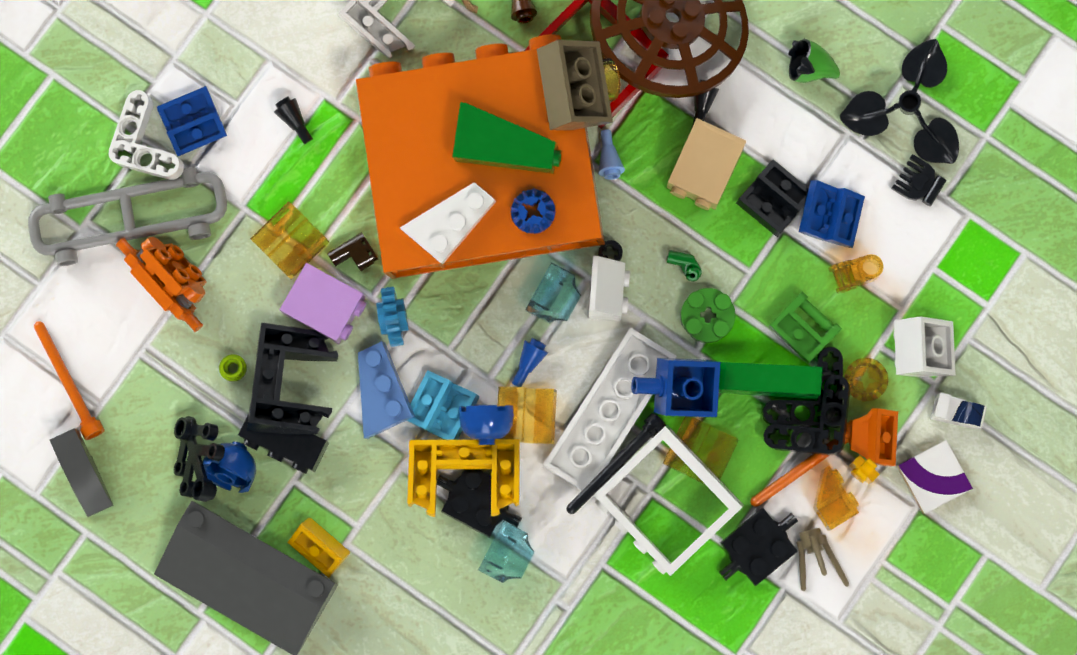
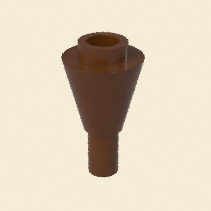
[511,0,537,23]

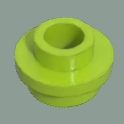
[219,354,247,382]

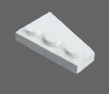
[400,182,496,265]

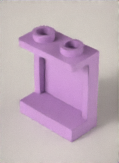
[279,263,367,344]

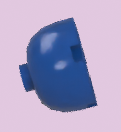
[459,405,514,445]
[203,441,256,493]

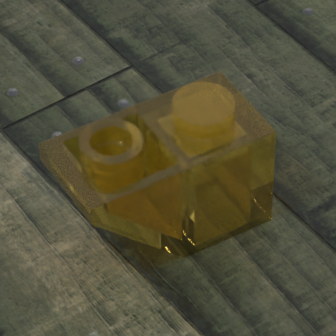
[813,466,859,531]

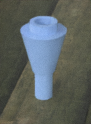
[598,129,625,180]

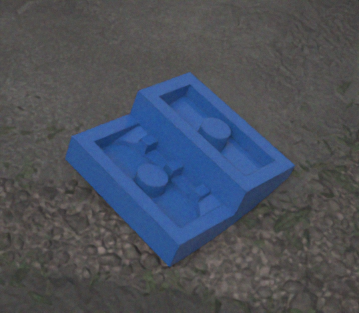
[157,86,227,157]
[799,180,865,248]

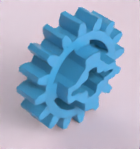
[376,286,409,347]

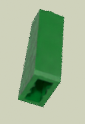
[452,102,562,174]
[719,362,823,401]

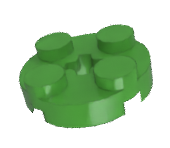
[680,288,735,343]

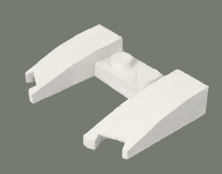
[339,0,454,58]

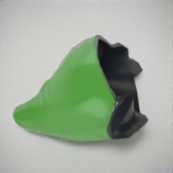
[788,38,840,83]

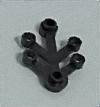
[174,416,225,502]

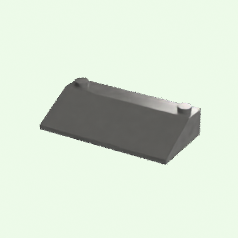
[154,501,338,655]

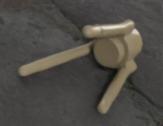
[796,528,849,591]

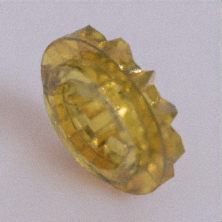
[844,358,888,402]

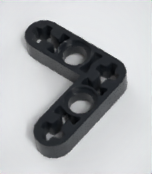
[762,347,843,427]
[764,375,850,455]

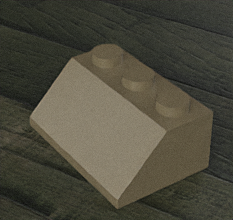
[537,40,613,130]

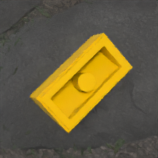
[287,518,350,578]

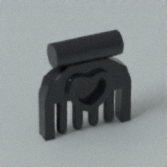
[891,154,947,207]

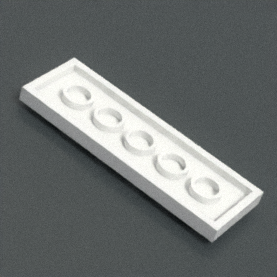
[543,327,677,491]

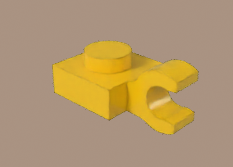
[849,455,880,484]

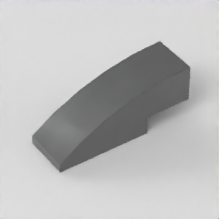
[49,428,114,517]

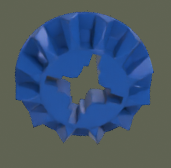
[511,189,555,234]

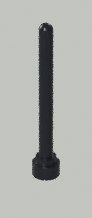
[566,413,666,514]

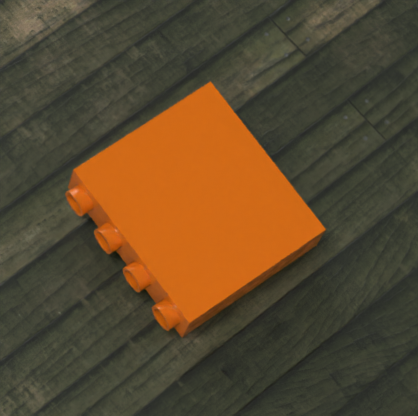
[356,34,605,279]

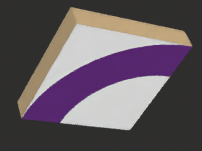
[897,440,973,515]

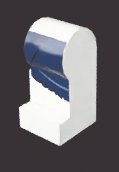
[930,392,987,429]

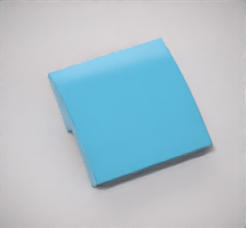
[407,370,480,440]

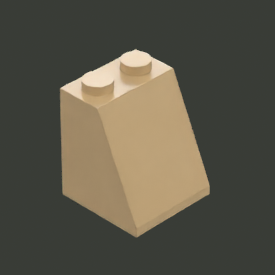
[667,118,746,210]

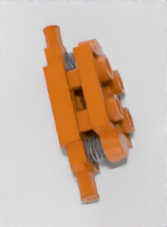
[116,237,207,332]

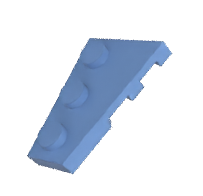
[358,341,415,439]

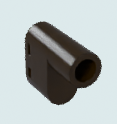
[327,232,378,271]

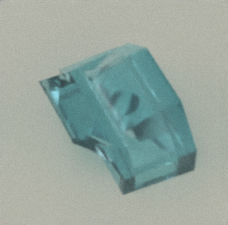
[525,262,581,324]
[478,521,534,583]

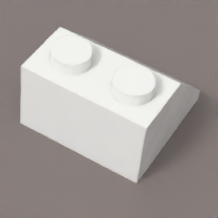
[589,256,630,321]
[893,317,956,377]

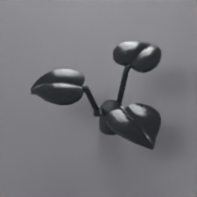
[840,39,959,164]

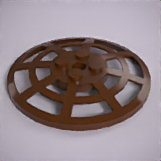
[590,0,749,98]

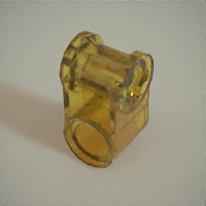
[828,254,884,294]

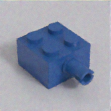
[631,358,720,417]

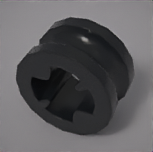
[598,240,623,261]

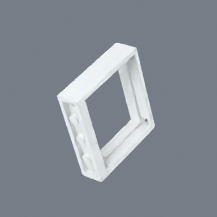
[594,425,744,576]

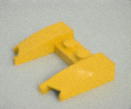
[407,439,520,517]

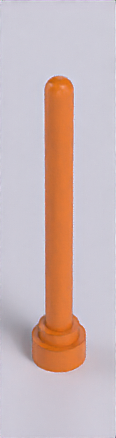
[34,321,105,440]
[750,420,852,507]

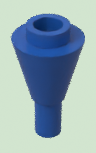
[512,338,549,388]

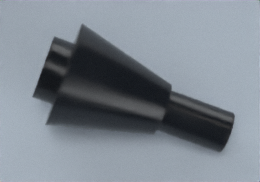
[692,79,719,127]
[274,96,313,145]

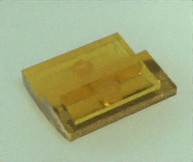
[250,201,329,279]
[497,387,557,444]
[663,416,739,485]

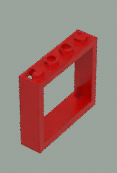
[524,0,669,129]

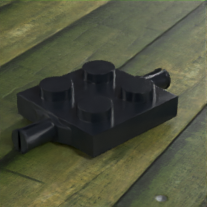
[437,469,523,538]
[719,508,798,586]

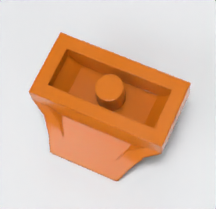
[850,408,898,466]

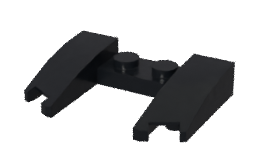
[247,323,338,434]

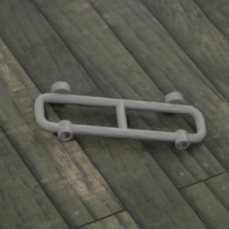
[28,167,227,266]

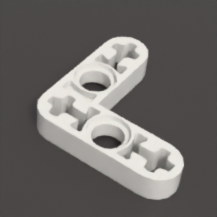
[108,90,184,180]

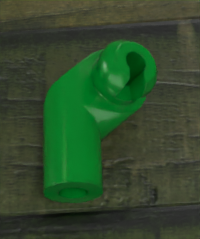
[667,250,702,282]

